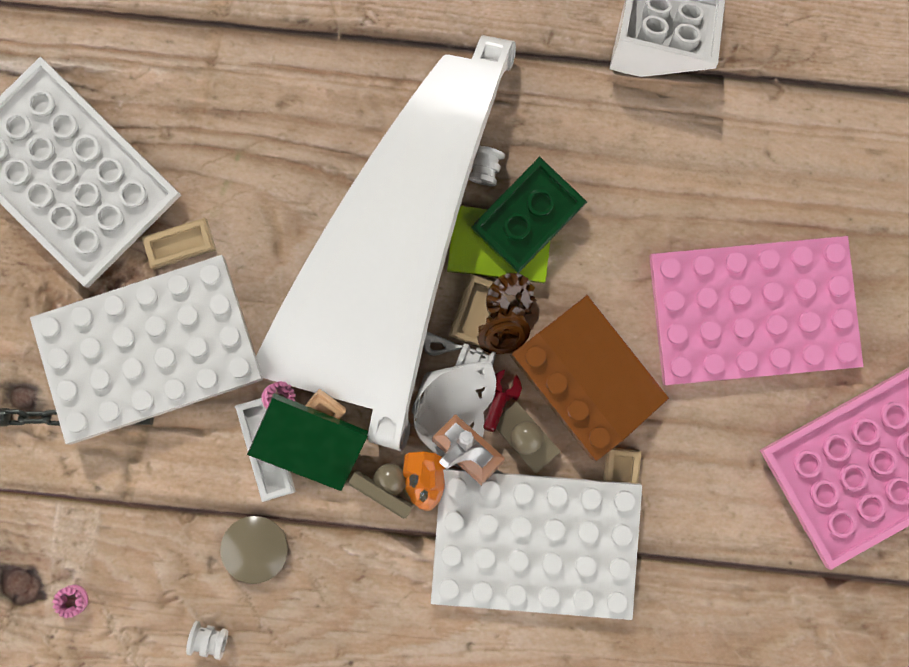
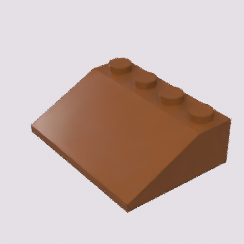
[510,295,669,462]

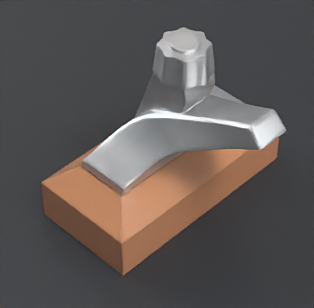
[432,414,505,486]

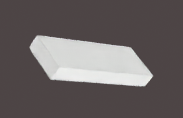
[235,398,296,502]

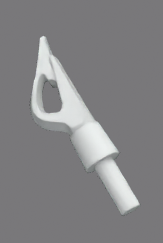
[423,332,463,356]

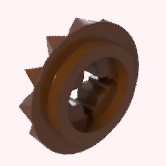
[486,273,537,319]
[477,311,530,354]

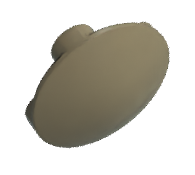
[221,516,288,584]

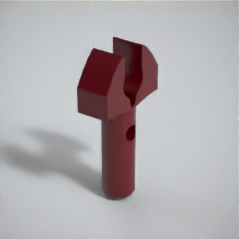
[483,370,522,432]

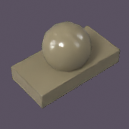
[496,401,561,473]
[348,464,414,519]

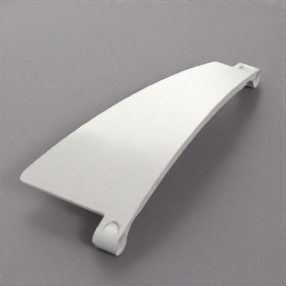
[256,35,516,451]

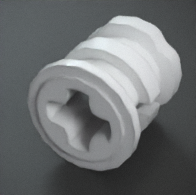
[468,146,505,186]
[456,343,496,380]
[186,621,229,660]

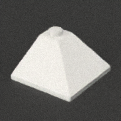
[609,0,725,77]

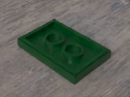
[471,156,587,274]
[247,393,368,491]

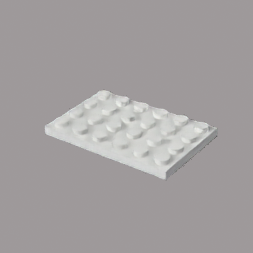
[0,57,181,288]
[30,255,263,445]
[431,468,642,620]

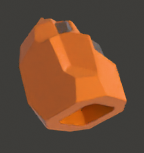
[403,451,445,511]

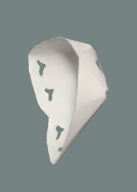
[412,362,496,468]

